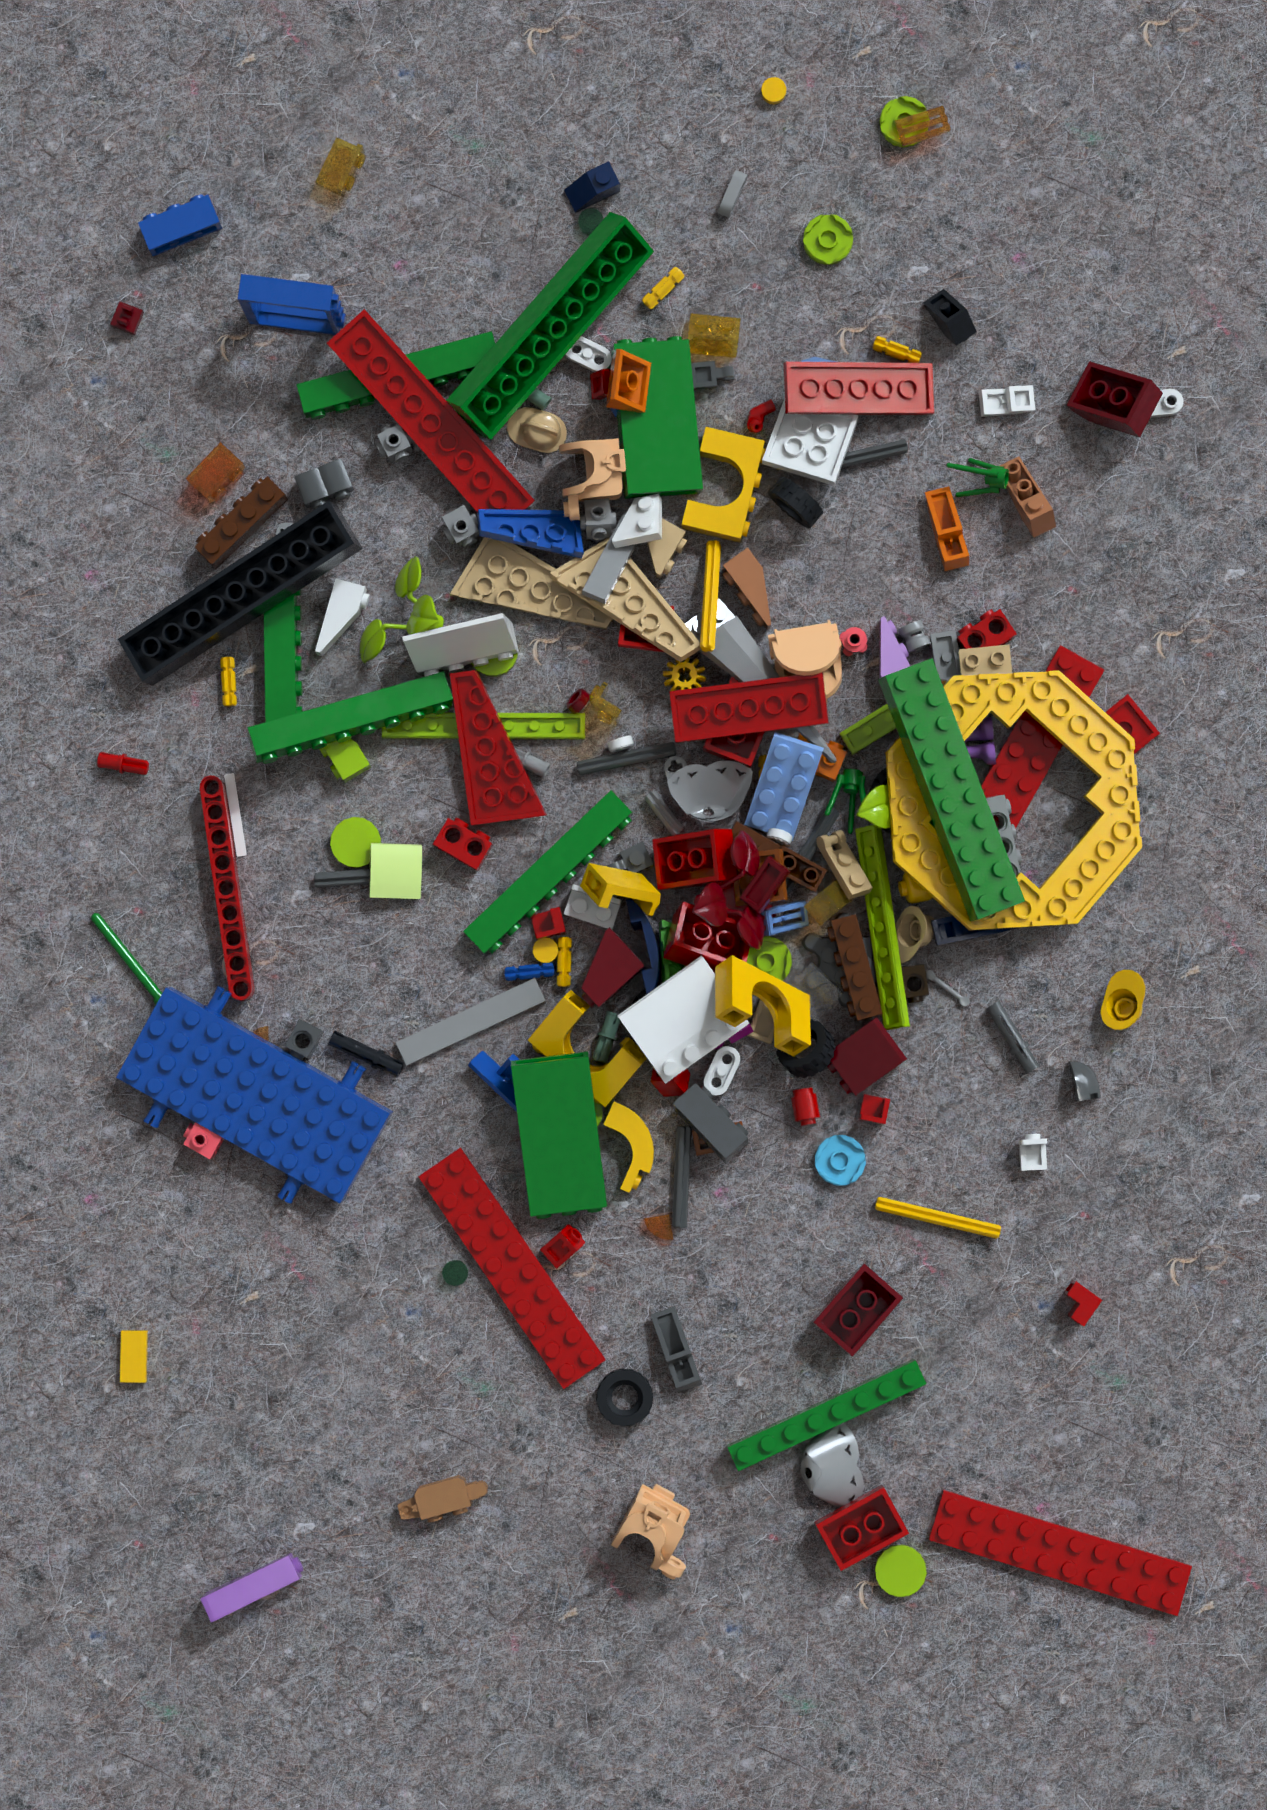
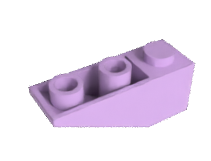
[879,616,910,679]

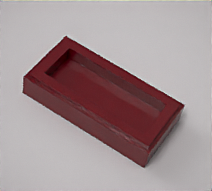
[740,856,790,913]

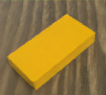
[120,1330,148,1383]

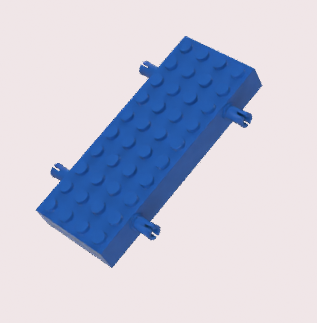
[116,986,393,1204]

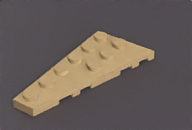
[450,537,613,630]
[550,538,701,662]

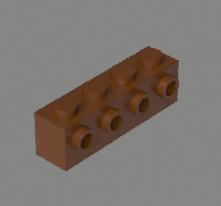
[194,476,288,570]
[827,914,883,1021]

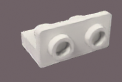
[564,882,622,929]

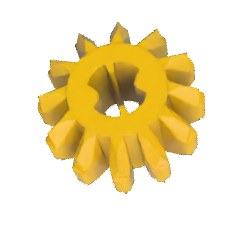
[663,657,706,691]

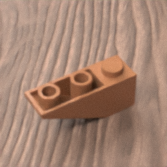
[1000,456,1056,538]
[722,547,771,630]

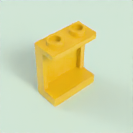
[580,863,661,916]

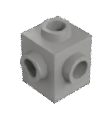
[376,423,414,463]
[580,498,616,540]
[442,505,479,548]

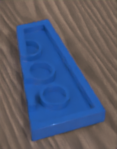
[477,509,584,559]

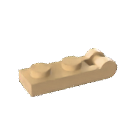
[817,830,873,900]

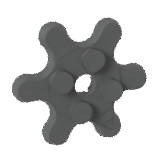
[802,912,878,1008]

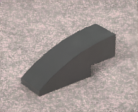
[651,1306,702,1393]

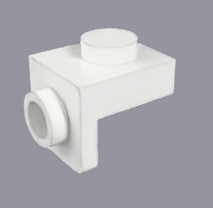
[1019,1134,1047,1171]

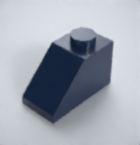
[564,161,620,213]

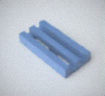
[761,900,809,936]

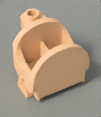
[559,438,626,521]
[768,620,842,701]
[611,1484,690,1580]

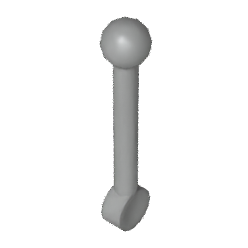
[926,970,970,1006]

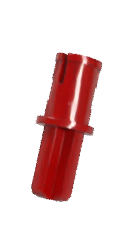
[97,751,149,775]

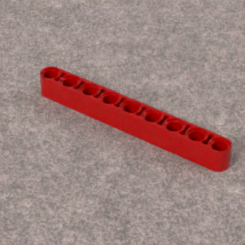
[200,775,255,1001]

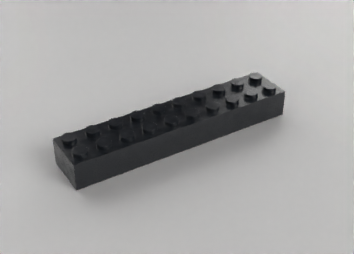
[118,501,363,686]

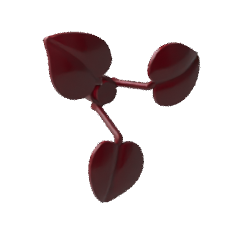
[692,830,764,950]

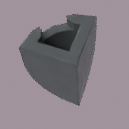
[1069,1061,1101,1101]

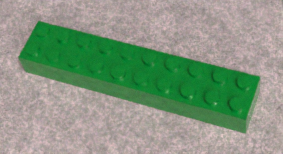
[446,212,654,440]
[878,658,1025,921]

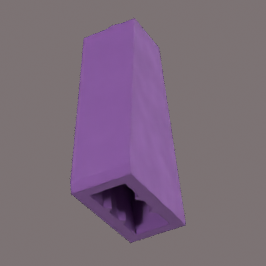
[200,1553,303,1623]

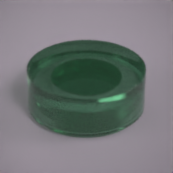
[578,208,603,235]
[442,1260,468,1286]

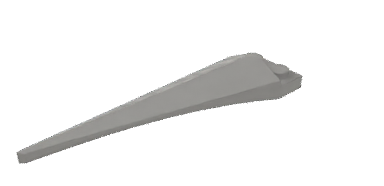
[685,598,837,763]

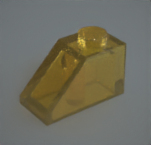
[804,879,854,926]

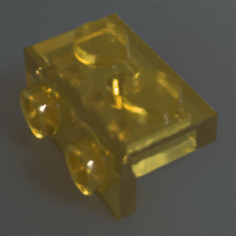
[315,137,366,197]
[688,313,741,358]
[589,682,622,725]

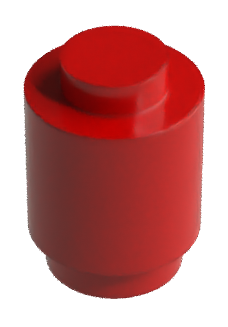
[791,1088,820,1126]

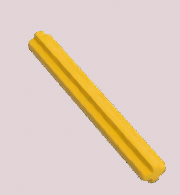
[700,540,721,652]
[875,1197,1001,1239]

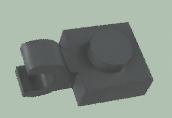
[691,361,735,390]
[607,842,654,873]

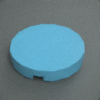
[815,1135,866,1186]

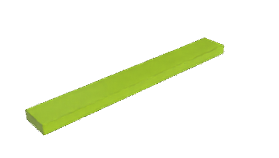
[382,713,585,740]
[855,825,910,1030]

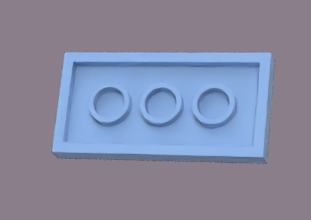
[744,732,824,841]

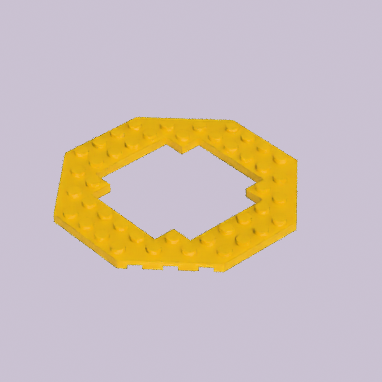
[885,670,1142,930]

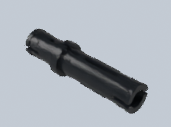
[328,1030,405,1077]

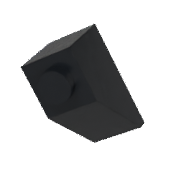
[923,289,977,346]

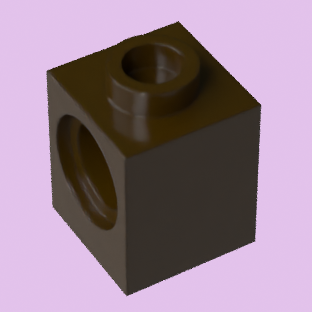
[901,964,929,1003]

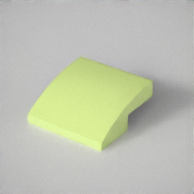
[369,843,422,899]

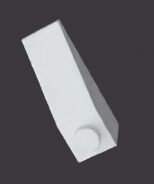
[315,578,370,656]

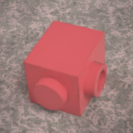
[183,1122,224,1159]

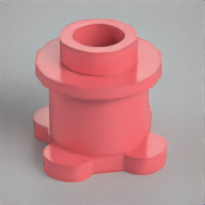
[839,627,867,656]

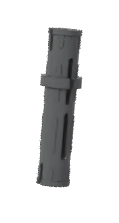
[986,1000,1040,1074]

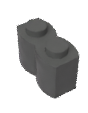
[294,459,354,510]

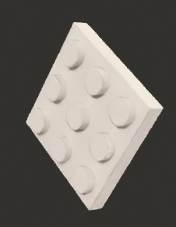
[762,399,859,486]

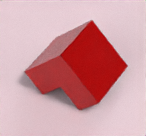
[1063,1280,1103,1326]

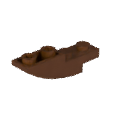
[731,821,827,893]

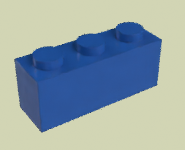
[138,194,223,256]

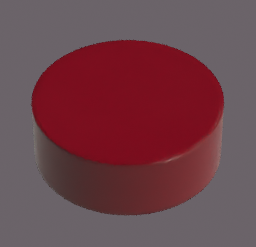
[566,688,590,714]

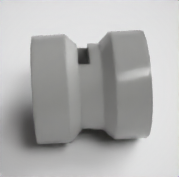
[898,620,931,653]

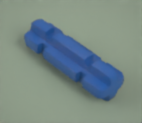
[504,963,555,981]

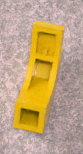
[603,1101,654,1193]

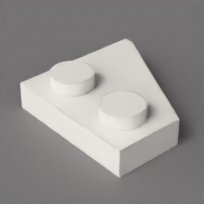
[612,493,662,548]

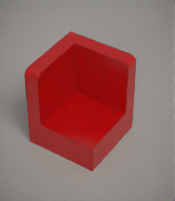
[531,907,566,940]
[650,1068,690,1097]
[859,1094,890,1124]

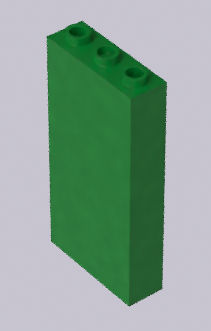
[611,336,703,499]
[511,1051,607,1219]

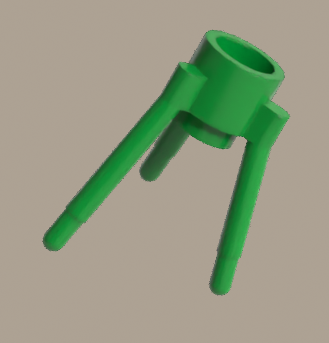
[946,458,1009,497]
[825,769,866,834]

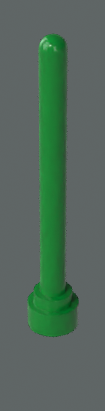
[91,913,162,1008]

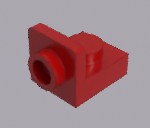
[540,1224,585,1269]

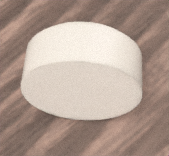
[607,735,634,753]
[766,828,793,848]

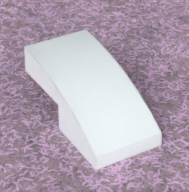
[979,385,1035,417]

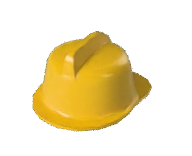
[1101,970,1145,1030]

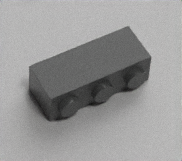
[673,1083,749,1164]

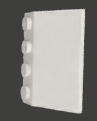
[402,613,519,677]
[617,955,749,1084]

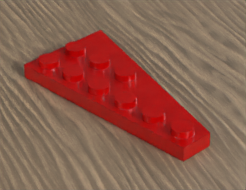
[450,670,547,825]

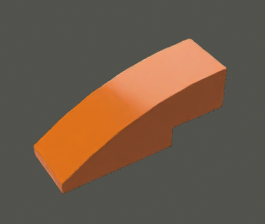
[925,486,969,571]

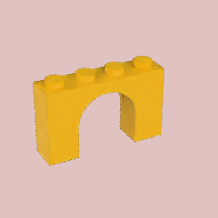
[681,427,766,543]
[715,955,811,1057]
[528,990,647,1107]

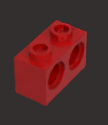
[957,609,1017,649]
[433,817,493,871]

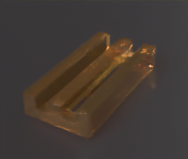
[895,106,951,147]

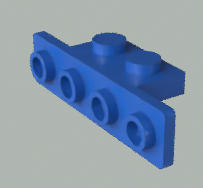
[468,1051,520,1112]

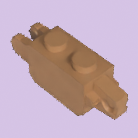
[398,1475,489,1523]

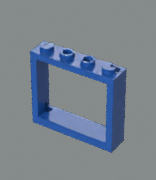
[238,274,346,335]

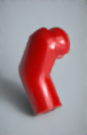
[746,399,776,433]

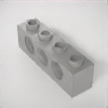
[986,795,1022,876]

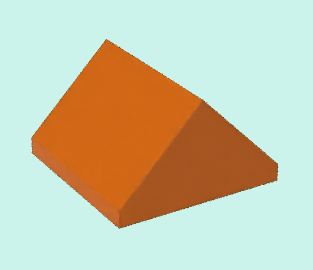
[606,349,651,413]

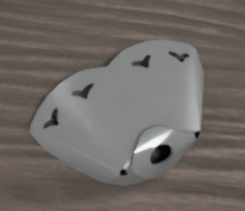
[667,761,753,823]
[800,1423,864,1508]

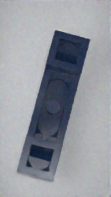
[626,898,661,994]
[931,916,1023,946]

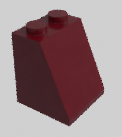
[581,927,645,1009]
[826,1017,907,1096]

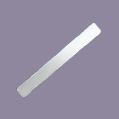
[224,773,247,857]

